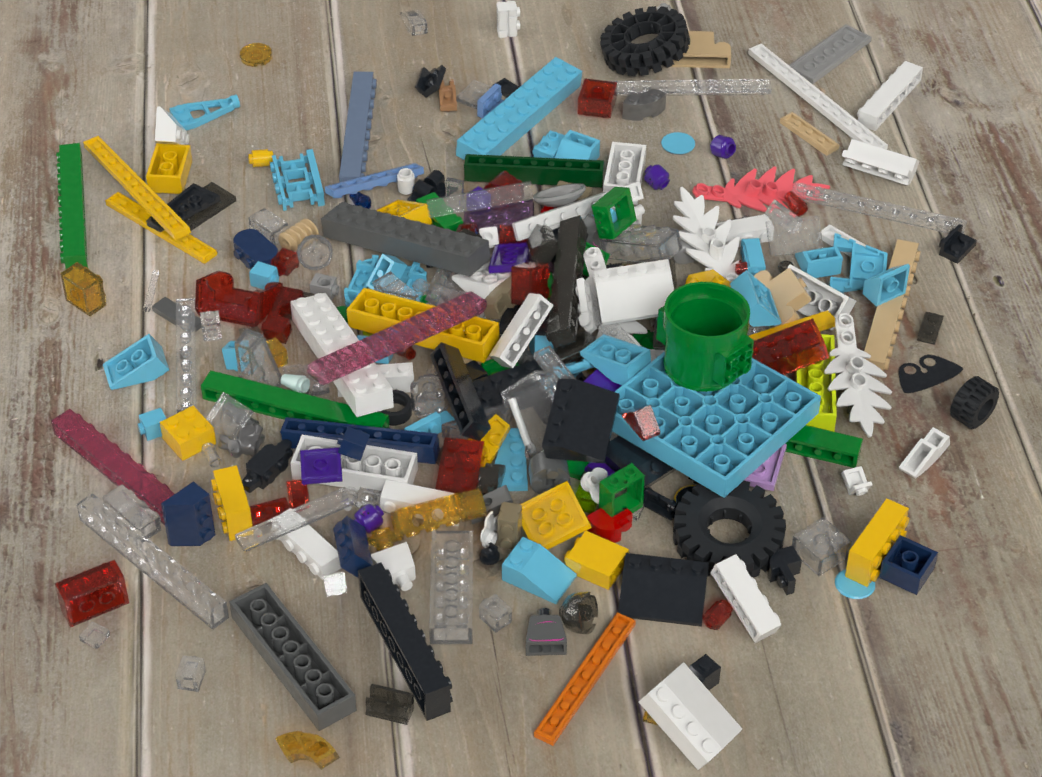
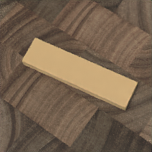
[780,112,839,156]

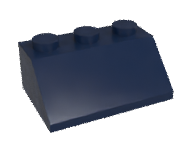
[161,481,216,546]

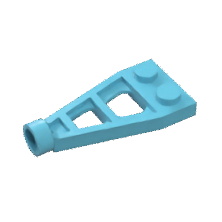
[169,95,240,131]

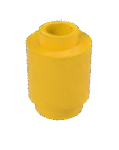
[248,149,273,167]

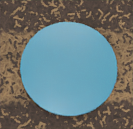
[661,132,695,154]
[835,569,875,599]

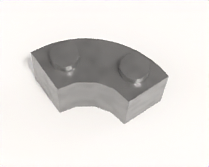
[622,89,667,121]

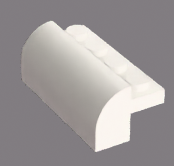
[842,139,919,185]

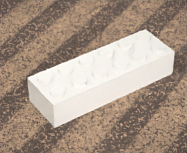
[291,435,418,494]

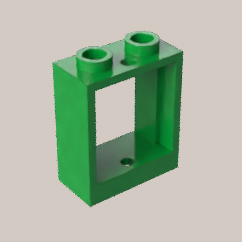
[592,187,637,240]
[599,463,645,517]

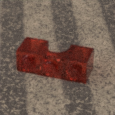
[261,286,305,344]

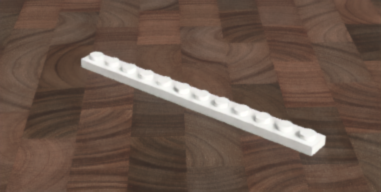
[748,44,888,150]

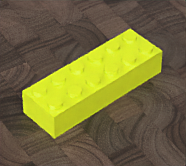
[794,333,837,432]

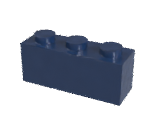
[333,516,373,579]

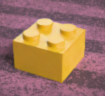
[160,405,216,461]

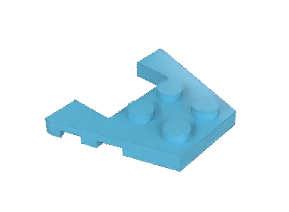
[829,233,888,293]

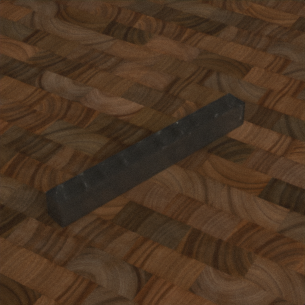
[546,215,587,348]

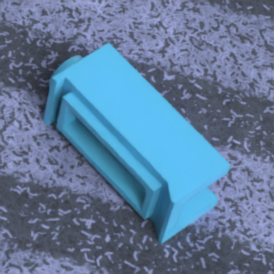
[740,238,766,276]

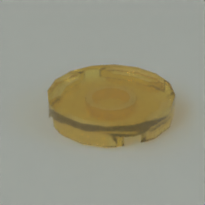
[240,43,272,67]

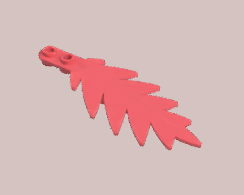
[692,166,830,212]

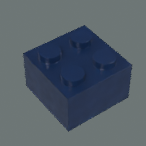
[879,535,938,595]

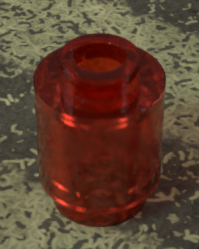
[703,599,733,630]

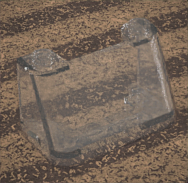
[501,370,559,461]

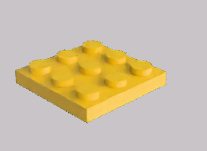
[520,481,592,550]

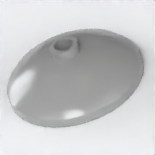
[533,183,586,208]

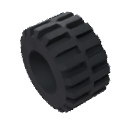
[950,376,999,429]

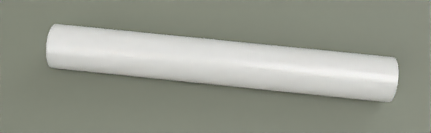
[508,397,535,455]

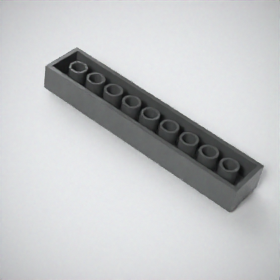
[321,202,491,277]

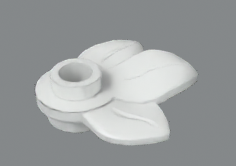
[580,468,608,504]
[480,511,499,548]

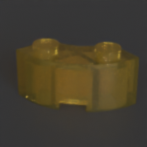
[275,731,340,770]

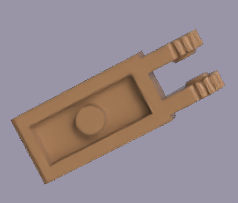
[439,79,457,112]

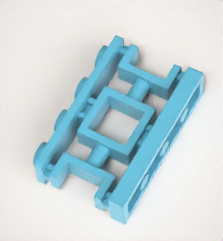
[270,149,325,211]

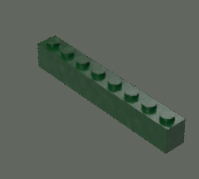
[464,154,604,188]

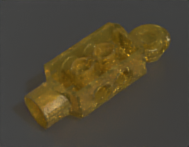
[367,488,487,552]

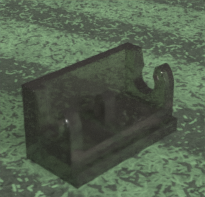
[365,684,414,725]

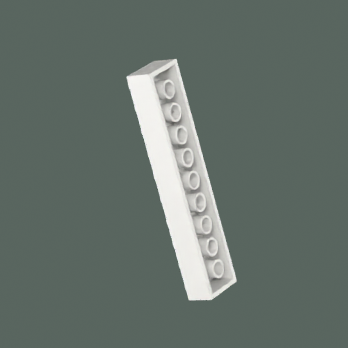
[290,293,394,417]

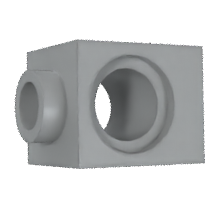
[310,273,339,301]

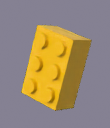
[146,143,192,194]
[211,465,254,541]

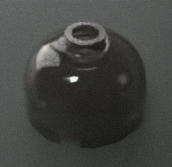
[559,591,598,635]

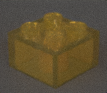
[60,262,107,317]

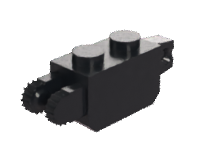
[242,439,293,493]

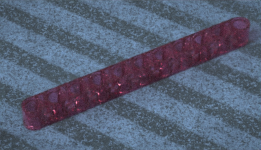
[307,291,487,385]

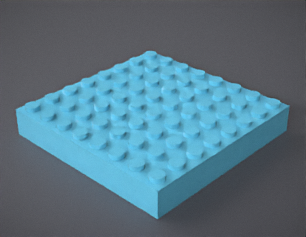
[612,351,821,498]

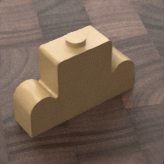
[671,31,731,68]
[754,268,811,327]

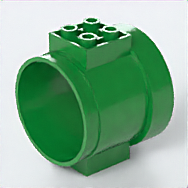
[656,282,754,392]

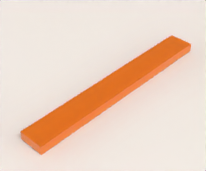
[534,612,636,746]

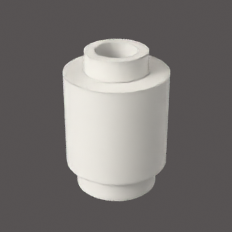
[397,168,415,195]

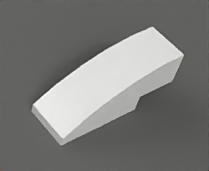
[899,427,950,479]

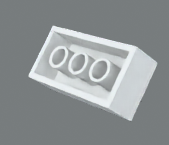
[603,142,646,205]

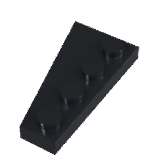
[146,183,221,232]

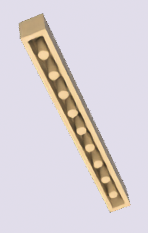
[864,239,921,372]

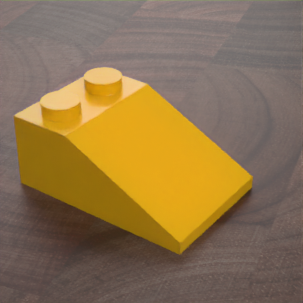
[376,200,433,225]

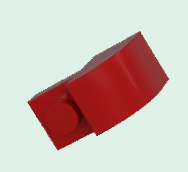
[586,508,633,543]

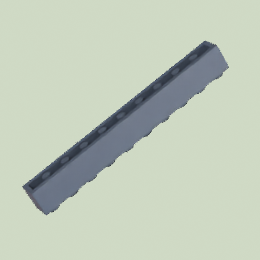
[339,72,377,182]

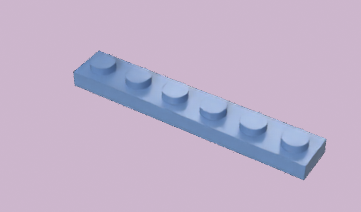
[325,163,424,198]

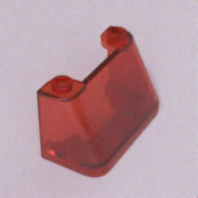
[195,271,283,327]

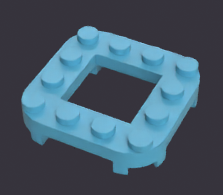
[344,255,427,307]

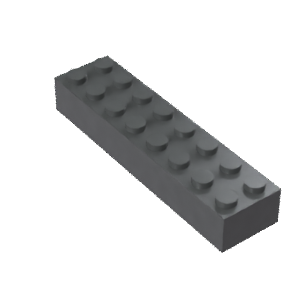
[229,583,357,731]

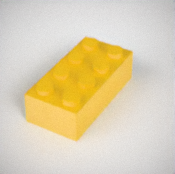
[845,498,910,587]

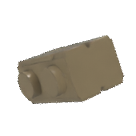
[497,502,522,549]

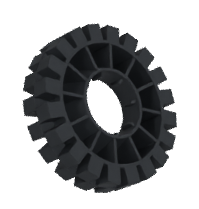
[600,6,690,76]
[673,480,786,578]

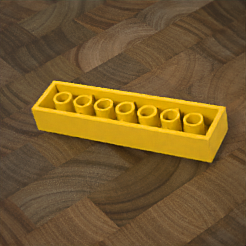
[346,288,500,363]

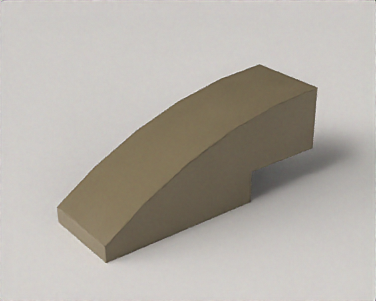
[481,271,528,319]

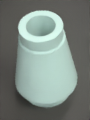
[281,374,310,393]

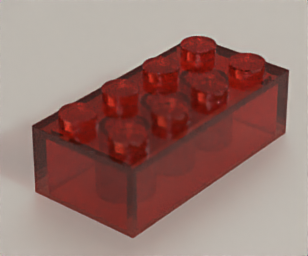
[752,318,829,375]

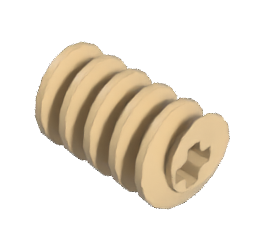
[278,218,319,253]

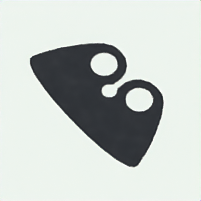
[899,354,963,393]

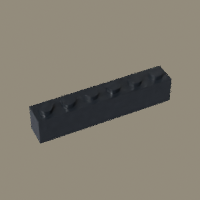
[430,342,491,441]

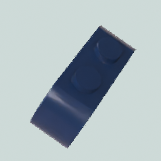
[233,229,279,269]

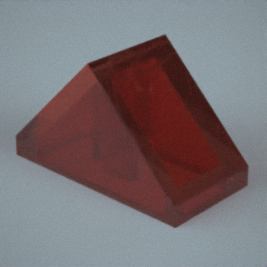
[622,405,661,441]

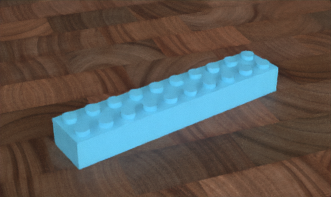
[456,57,583,160]

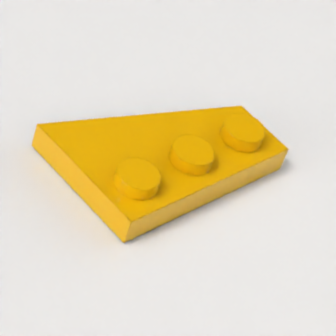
[454,414,510,479]

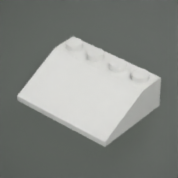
[594,259,674,325]
[452,261,543,304]
[639,662,742,770]

